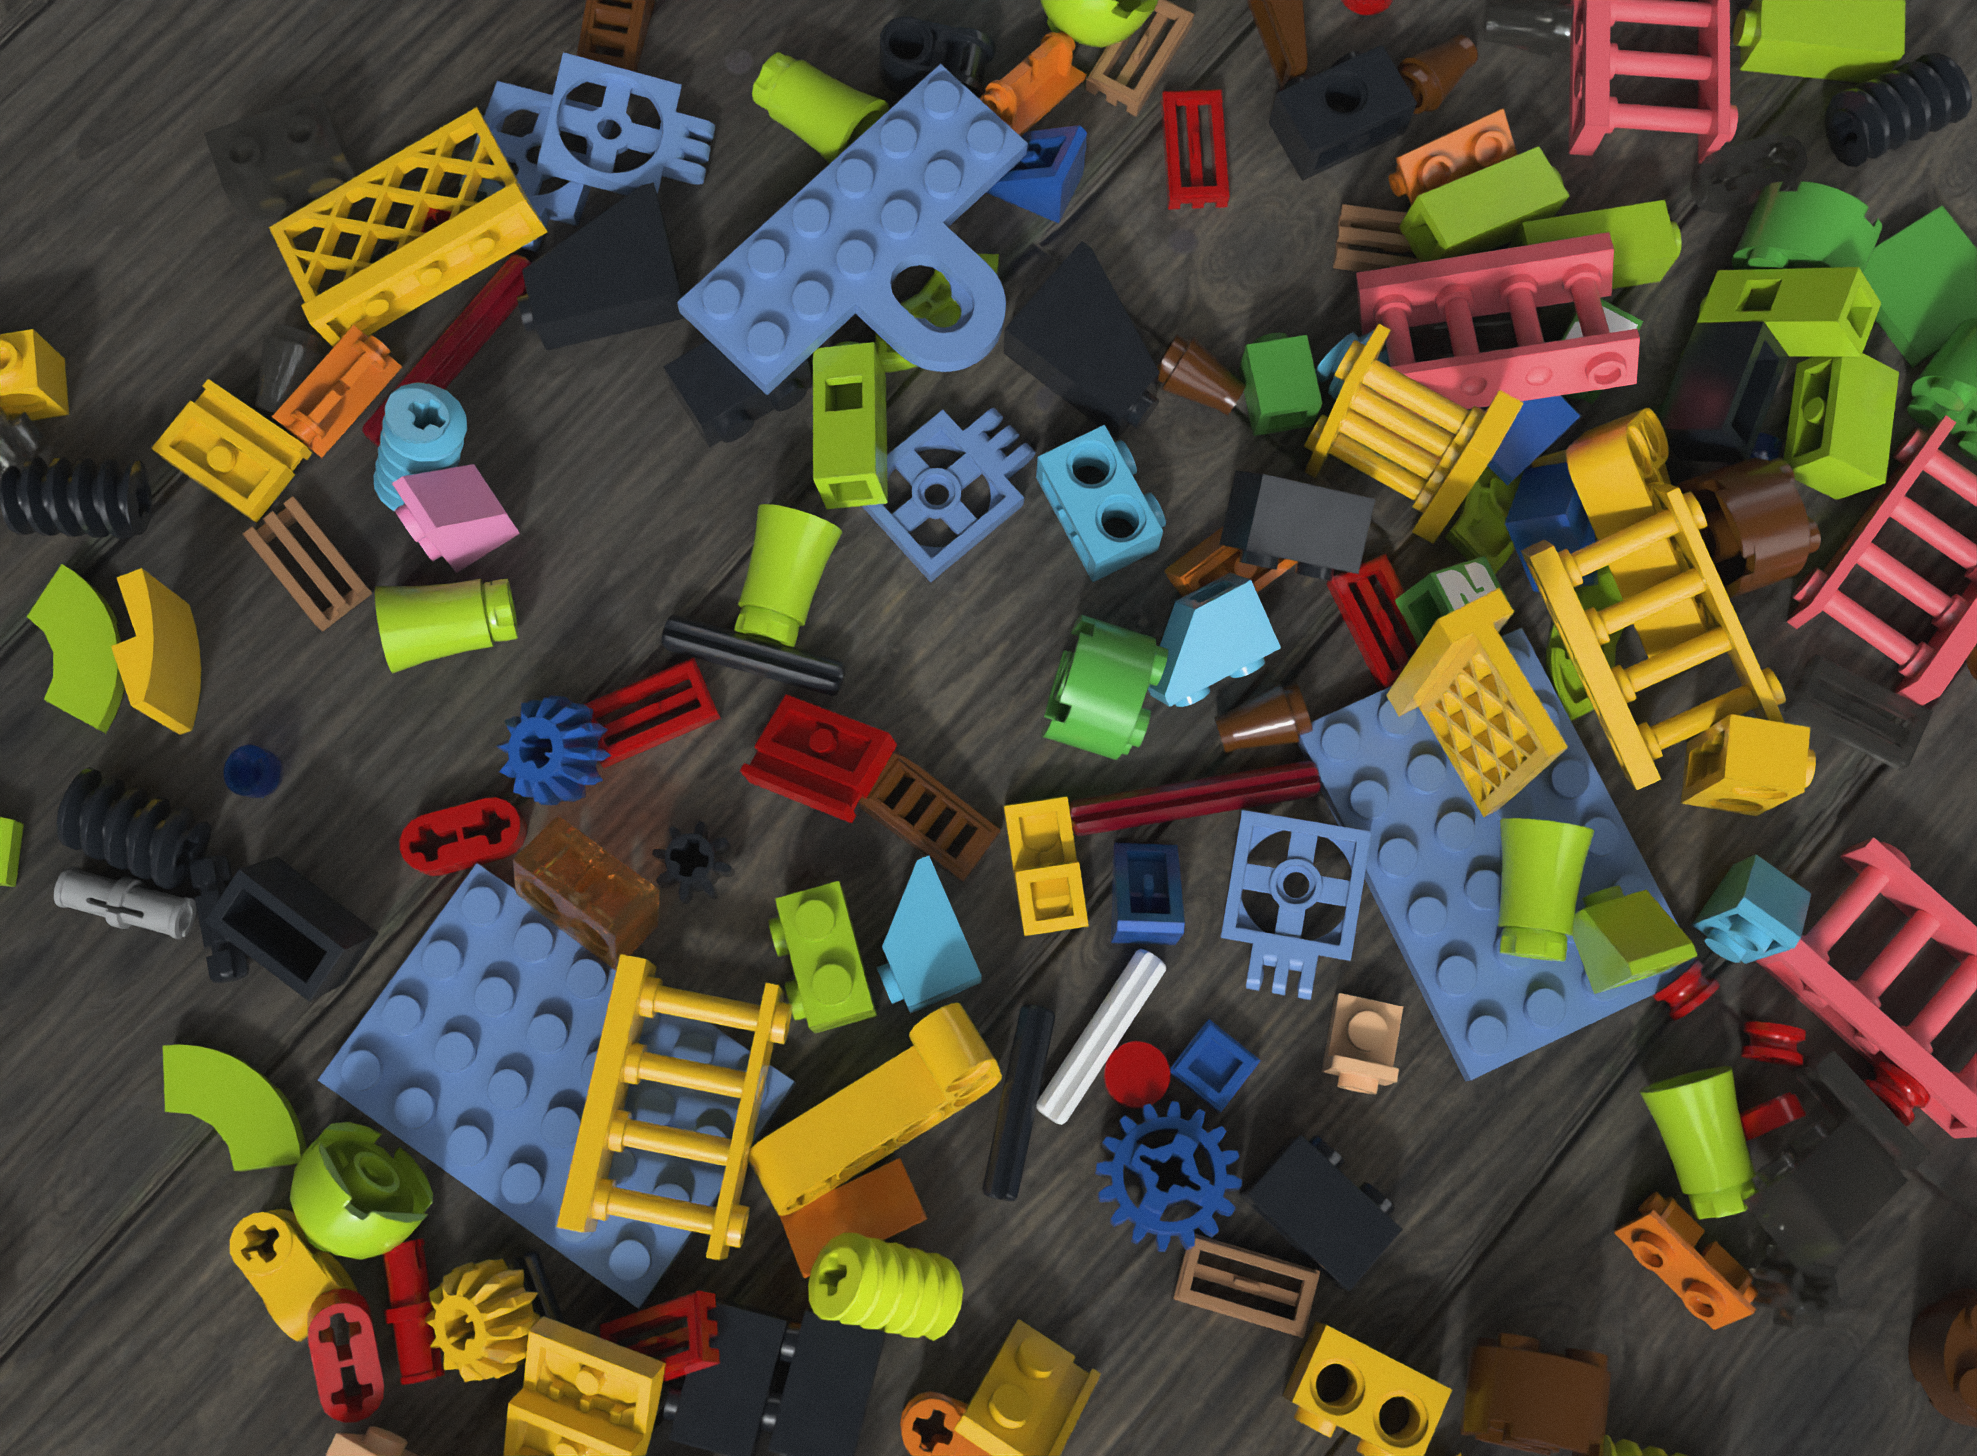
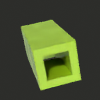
[1733,0,1905,83]
[1399,146,1569,262]
[1508,200,1681,289]
[1697,267,1881,357]
[813,341,888,509]

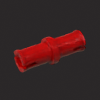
[382,1238,446,1385]

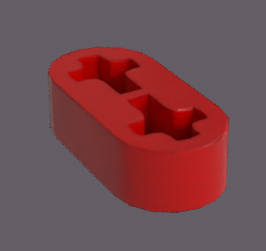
[399,797,527,876]
[307,1288,384,1423]

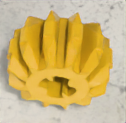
[424,1259,542,1382]

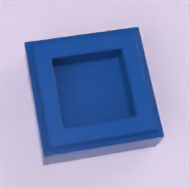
[1170,1019,1261,1113]

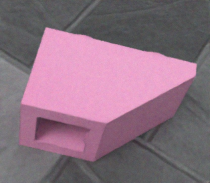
[392,464,520,573]

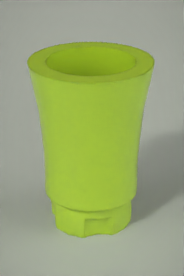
[752,52,889,163]
[735,504,842,647]
[375,578,519,673]
[1498,818,1594,962]
[1639,1066,1760,1219]

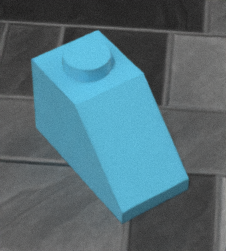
[877,855,981,1014]

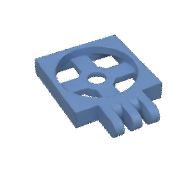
[537,52,715,196]
[459,81,614,252]
[862,408,1036,582]
[1221,810,1372,1000]

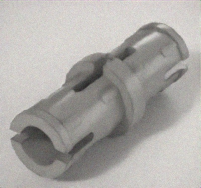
[54,866,197,939]

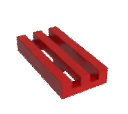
[1161,89,1229,210]
[1326,554,1418,691]
[585,658,720,768]
[599,1291,720,1382]

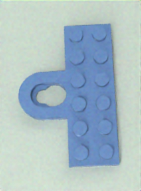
[677,64,1028,395]

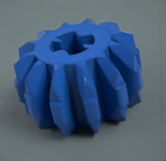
[496,695,612,805]

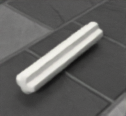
[1036,949,1166,1125]

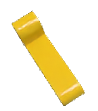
[1566,408,1716,658]
[748,1003,1002,1216]

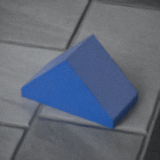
[986,125,1087,223]
[1488,395,1583,486]
[1505,462,1598,593]
[1111,843,1185,945]

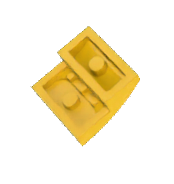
[111,568,201,735]
[503,1316,665,1456]

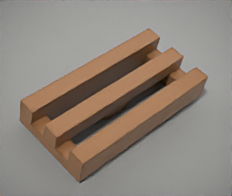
[1085,0,1194,117]
[1333,204,1420,272]
[243,496,373,632]
[1171,1234,1320,1338]

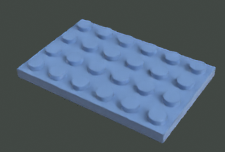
[1297,628,1702,1082]
[318,863,796,1309]

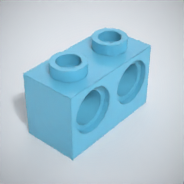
[1036,425,1166,582]

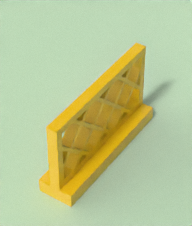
[269,107,548,348]
[1386,588,1568,817]

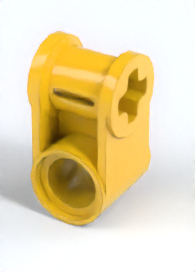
[229,1209,357,1342]

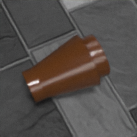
[1397,34,1478,114]
[1156,334,1247,416]
[1214,682,1313,753]

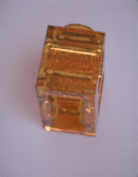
[513,815,660,971]

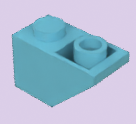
[1148,573,1281,707]
[1692,854,1811,964]

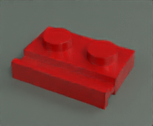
[740,695,897,824]

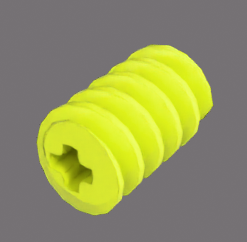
[808,1233,963,1341]

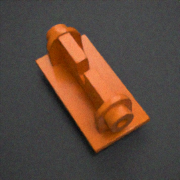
[979,31,1087,136]
[1389,108,1518,206]
[272,325,402,458]
[1614,1192,1759,1330]

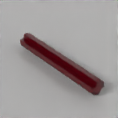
[362,254,532,447]
[1069,760,1320,836]

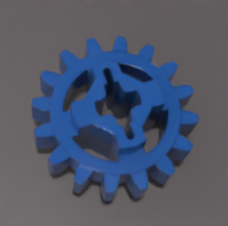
[1095,1102,1242,1252]

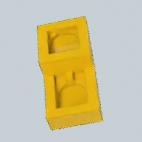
[1003,796,1089,936]

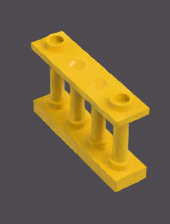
[1304,324,1524,544]
[1521,483,1786,790]
[556,954,793,1260]

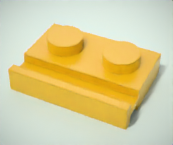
[151,379,312,523]
[954,1319,1101,1456]

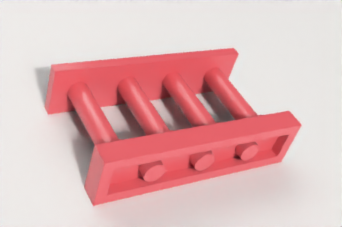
[1569,0,1738,164]
[1356,232,1640,416]
[1787,416,1977,711]
[1755,837,1977,1139]

